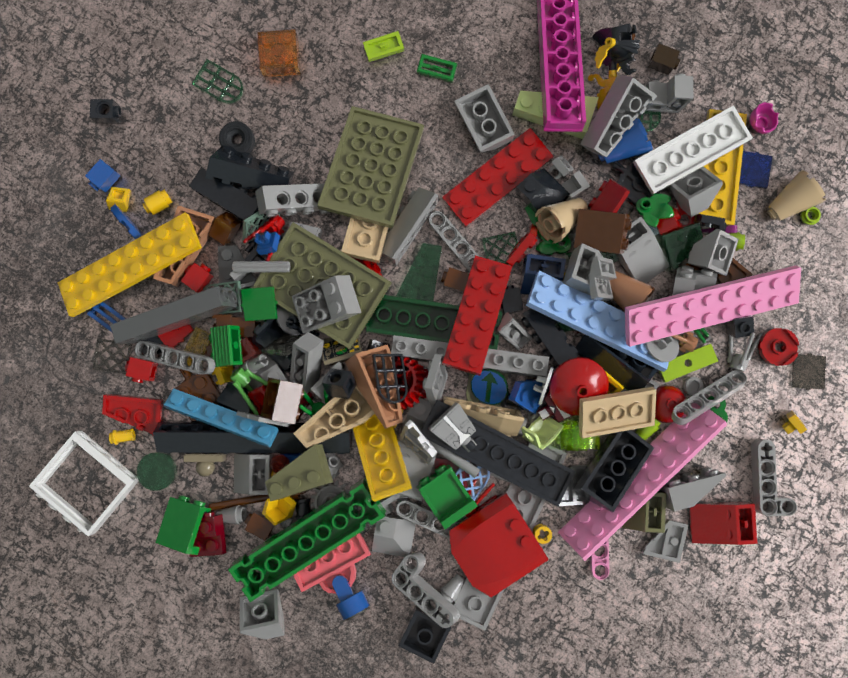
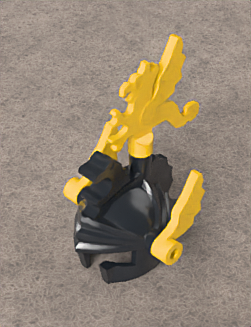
[588,23,641,110]

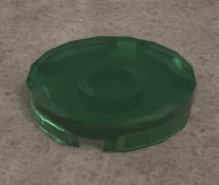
[137,452,177,491]

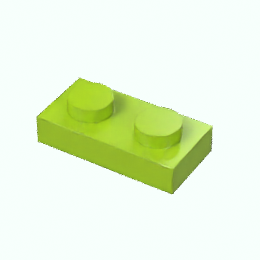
[363,31,404,62]

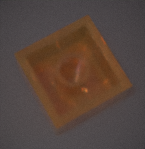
[257,29,301,77]

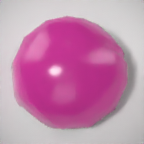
[749,102,779,134]

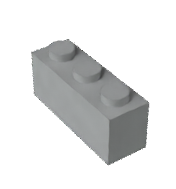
[290,332,324,393]

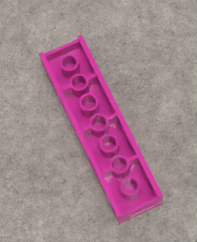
[537,0,586,132]

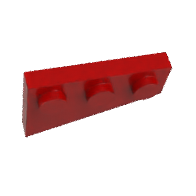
[102,394,163,436]

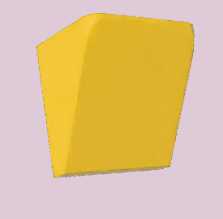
[106,187,131,212]

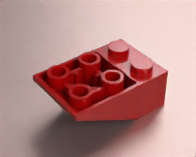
[689,501,758,545]

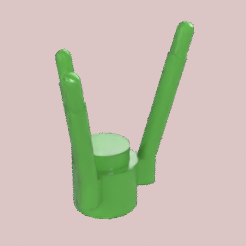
[230,367,267,415]

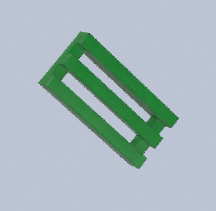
[417,54,458,83]

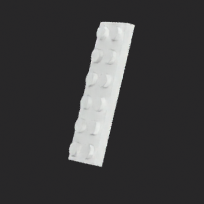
[633,105,753,195]

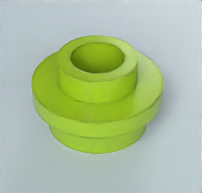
[801,207,821,225]

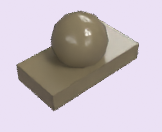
[183,453,227,477]

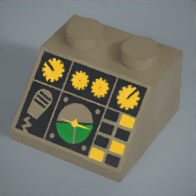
[322,337,363,367]

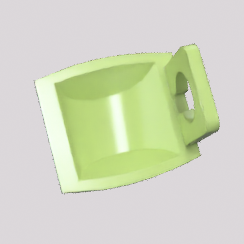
[521,417,564,450]

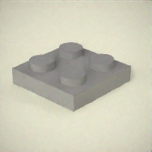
[423,354,448,408]

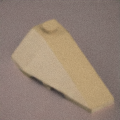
[293,386,375,448]
[443,396,524,438]

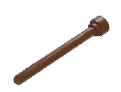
[208,494,300,511]

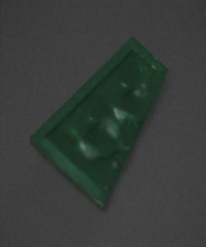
[396,243,442,302]

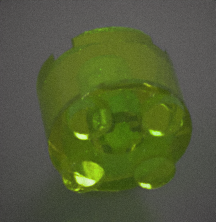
[560,421,600,451]

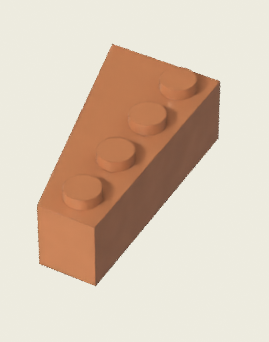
[153,206,216,287]

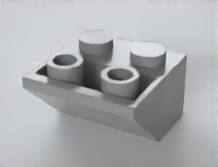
[563,243,603,295]
[234,453,273,495]

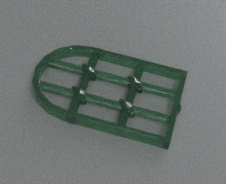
[192,59,244,103]

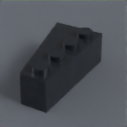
[205,146,294,190]
[189,167,270,230]
[521,308,578,372]

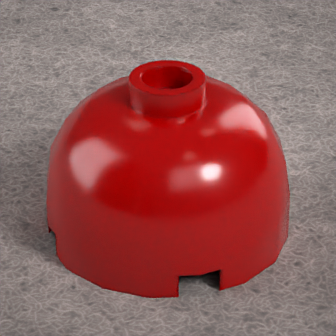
[655,385,686,423]

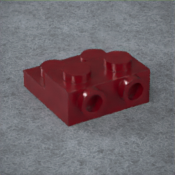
[189,511,227,557]

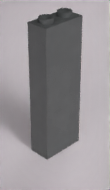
[110,286,237,344]

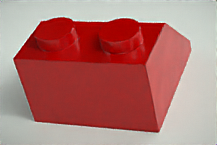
[588,179,630,213]

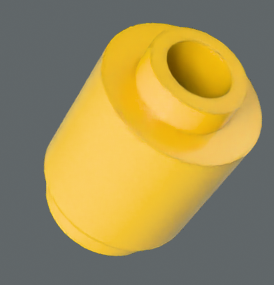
[142,189,173,215]

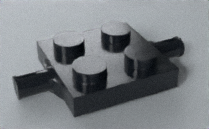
[612,157,660,207]

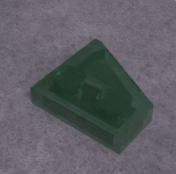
[661,222,703,270]

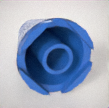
[597,118,653,164]

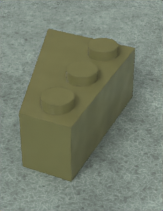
[265,444,333,502]

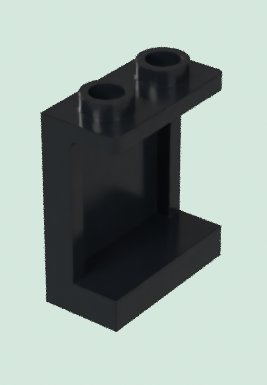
[251,319,302,371]

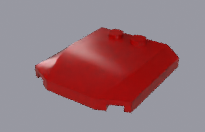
[449,493,549,598]

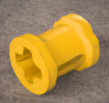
[532,524,552,544]

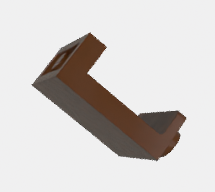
[574,209,632,254]

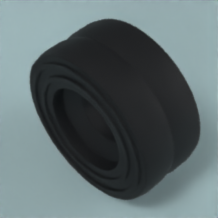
[219,121,255,153]

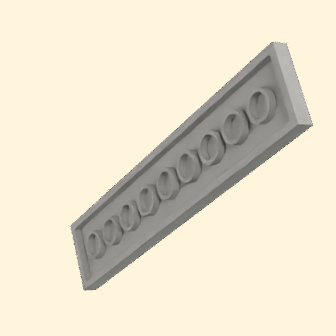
[453,442,567,631]

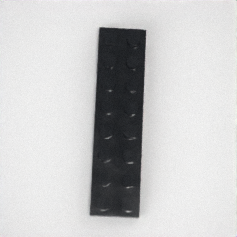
[421,400,576,506]

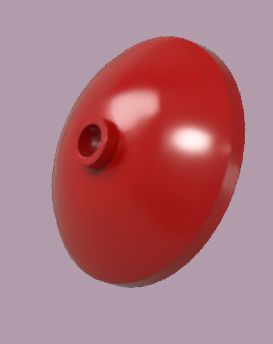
[549,357,609,415]

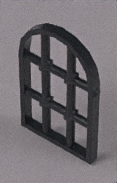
[372,353,408,404]

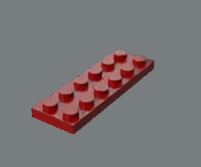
[442,128,554,228]
[442,255,512,376]

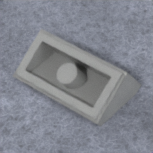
[498,312,532,351]

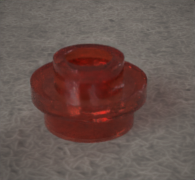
[270,455,290,473]

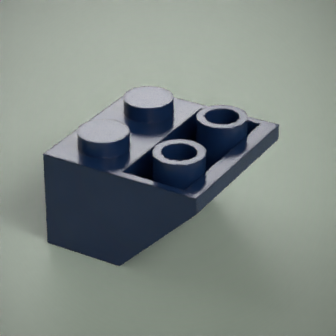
[520,254,566,295]

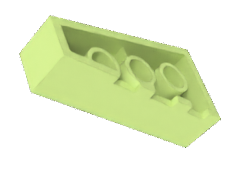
[512,90,599,139]

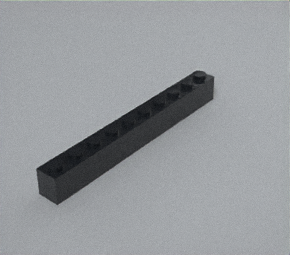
[153,422,352,454]

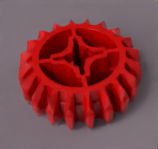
[395,357,427,410]

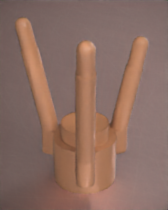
[671,332,698,353]

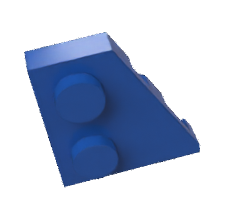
[508,379,543,414]

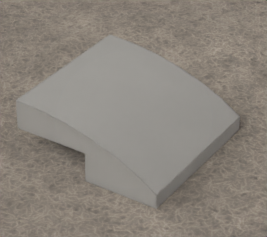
[589,256,617,301]

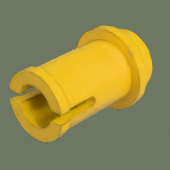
[109,428,136,445]

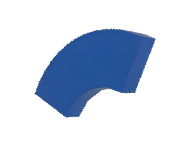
[110,204,144,239]

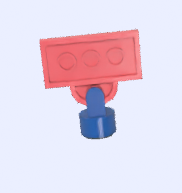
[293,533,371,621]

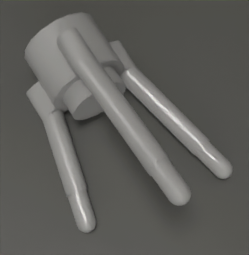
[727,332,763,372]

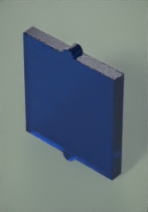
[739,151,773,189]

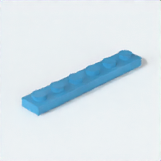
[164,388,279,448]

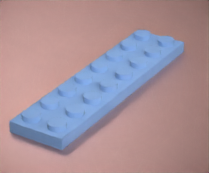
[525,271,669,372]

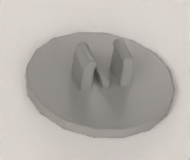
[645,336,679,363]

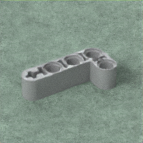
[751,439,797,516]
[392,552,460,628]

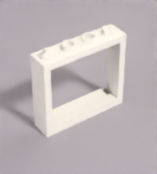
[29,431,140,536]

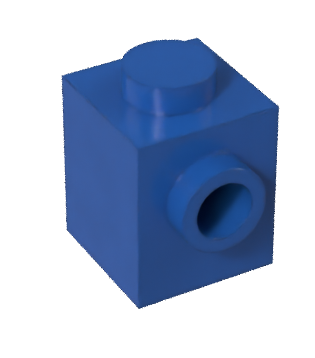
[85,159,121,192]

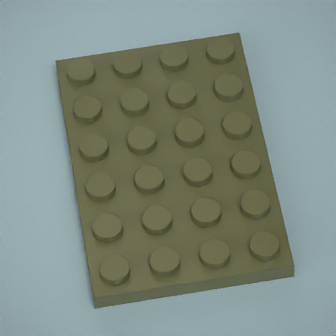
[317,106,424,229]
[252,222,392,349]

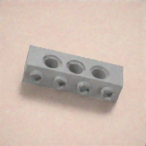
[255,183,329,217]

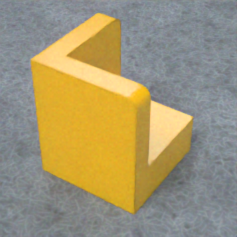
[262,496,296,525]

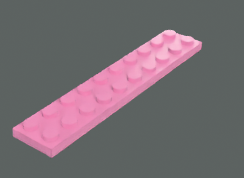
[625,265,801,347]
[558,403,727,561]

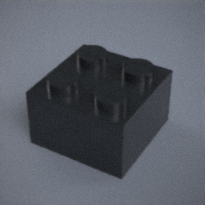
[398,605,451,664]

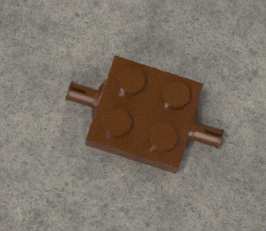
[172,369,221,422]

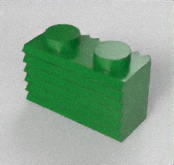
[209,325,243,367]

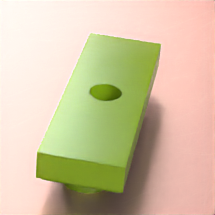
[659,344,718,383]

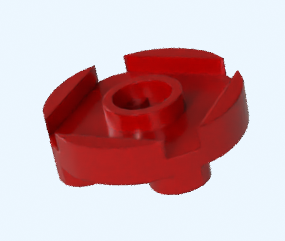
[757,328,799,366]

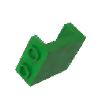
[416,464,478,529]
[155,495,211,555]

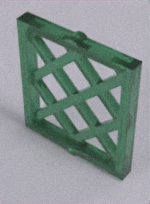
[482,231,522,265]

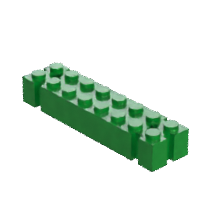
[228,478,386,602]

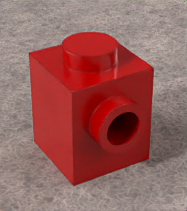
[657,206,683,236]
[181,262,214,293]
[125,357,158,383]

